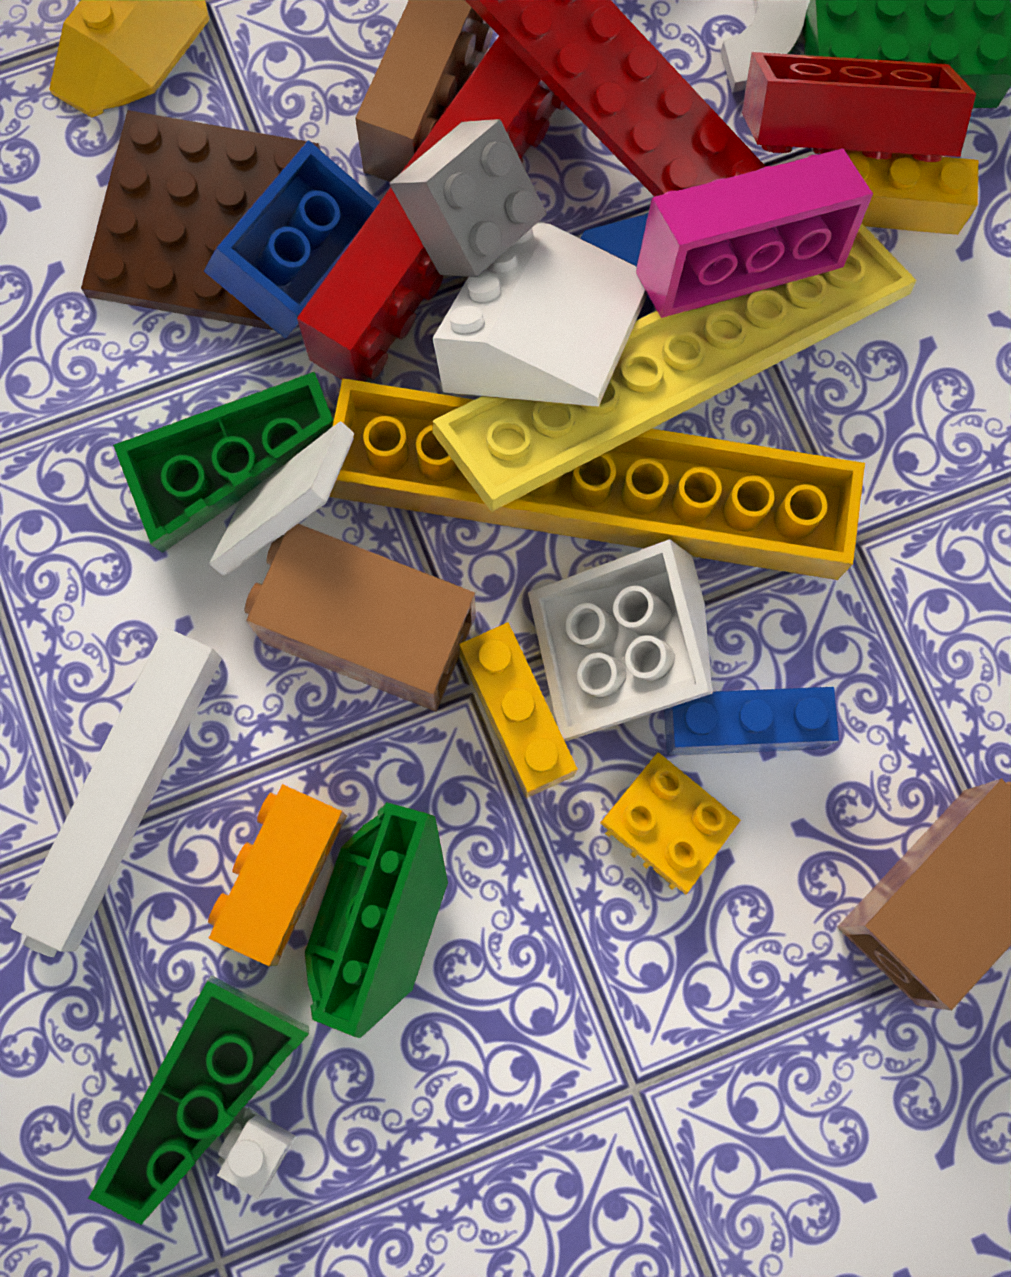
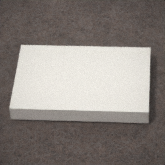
[209,421,354,576]

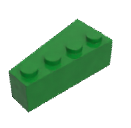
[88,975,309,1225]

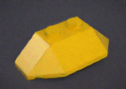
[49,0,210,118]

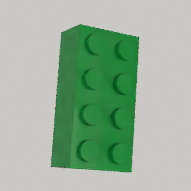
[802,0,1011,108]

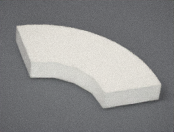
[721,0,807,93]

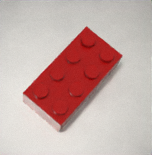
[742,52,976,162]

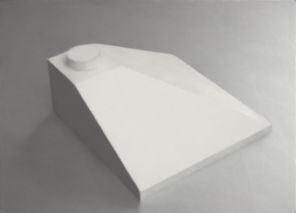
[528,539,713,742]

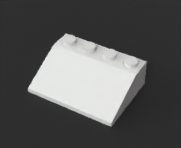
[433,223,648,407]

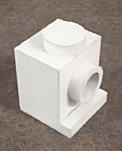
[217,1108,296,1199]

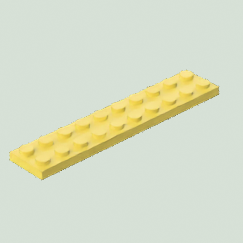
[433,223,917,512]

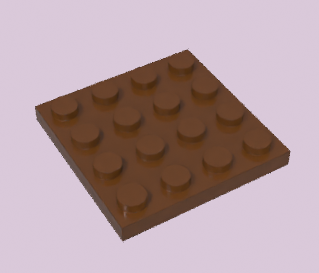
[81,110,320,331]

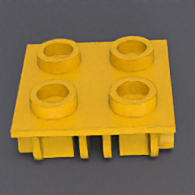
[600,752,741,895]

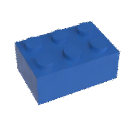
[204,140,380,339]

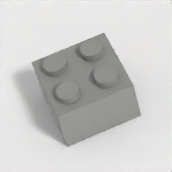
[389,119,547,277]

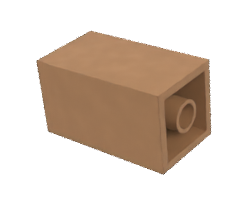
[244,524,476,712]
[837,778,1011,1011]

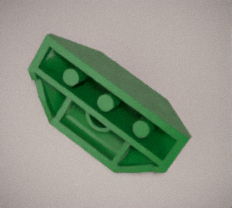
[304,802,448,1038]

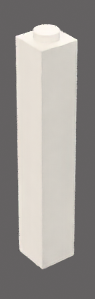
[11,627,222,957]

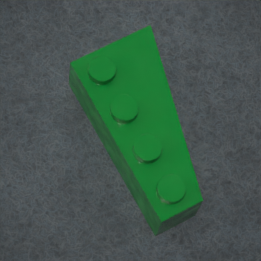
[113,371,333,553]

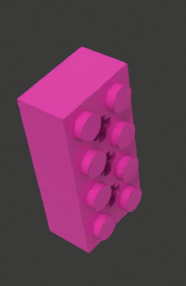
[636,149,873,318]

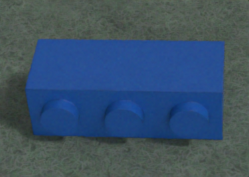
[664,687,839,756]

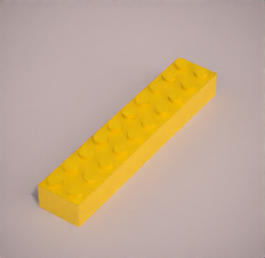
[329,378,865,580]

